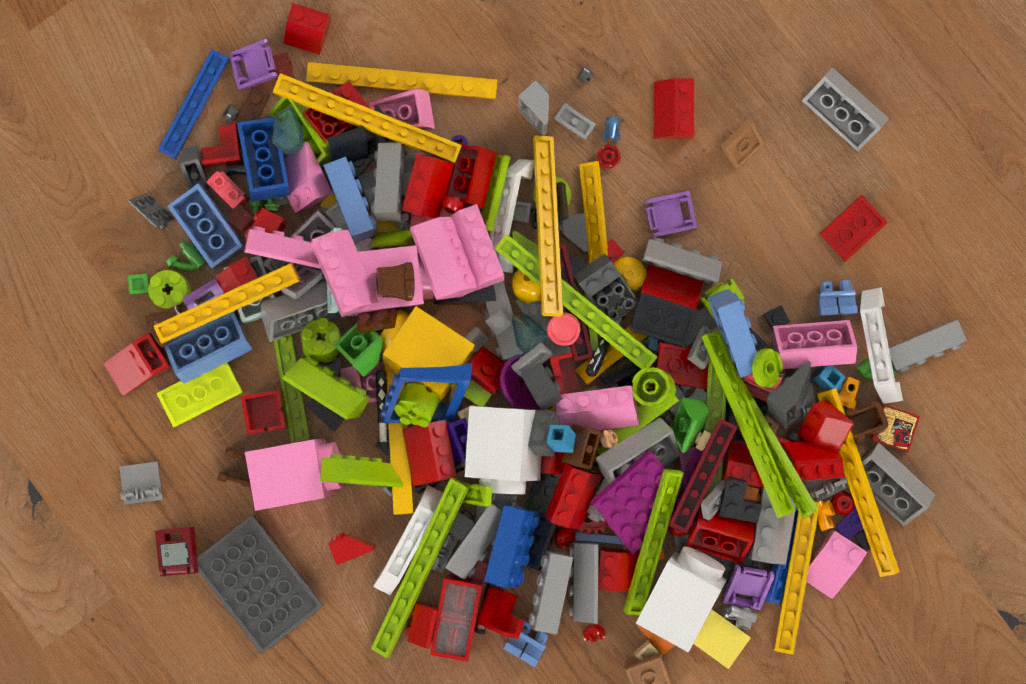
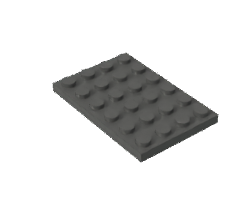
[197,514,324,654]

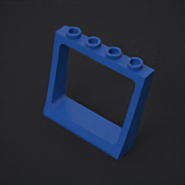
[381,364,472,423]

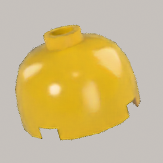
[613,256,647,294]
[512,269,541,304]

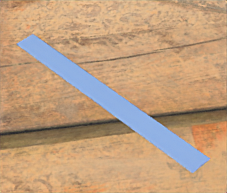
[575,533,624,545]

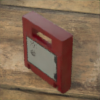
[155,527,198,577]

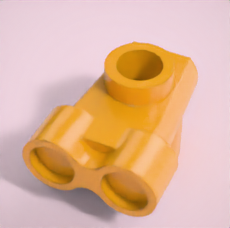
[838,376,860,409]
[818,500,835,532]

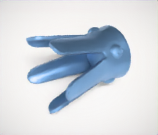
[601,113,621,143]

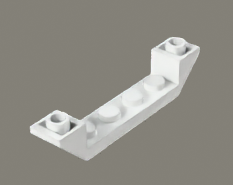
[490,159,534,273]
[860,287,903,404]
[373,485,443,595]

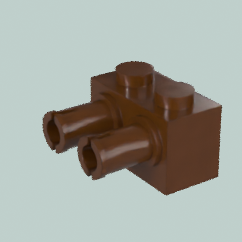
[562,424,604,470]

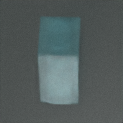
[272,107,304,155]
[512,315,549,355]

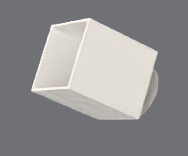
[465,406,542,494]
[636,547,727,652]

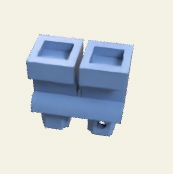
[817,280,858,317]
[503,621,548,667]

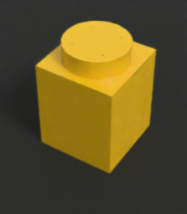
[380,306,475,402]

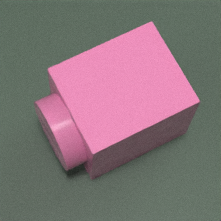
[348,246,434,317]
[245,438,344,511]

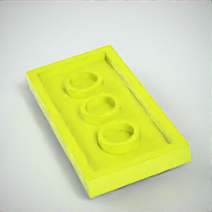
[156,362,243,428]

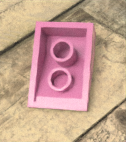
[369,88,435,131]
[285,142,333,213]
[807,529,867,599]

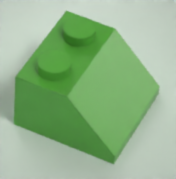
[334,322,383,377]
[670,398,709,452]

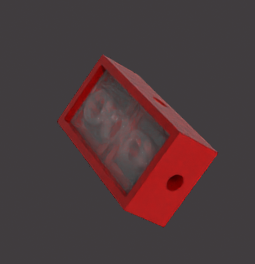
[430,575,483,662]

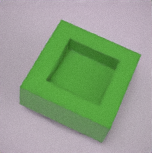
[128,273,149,295]

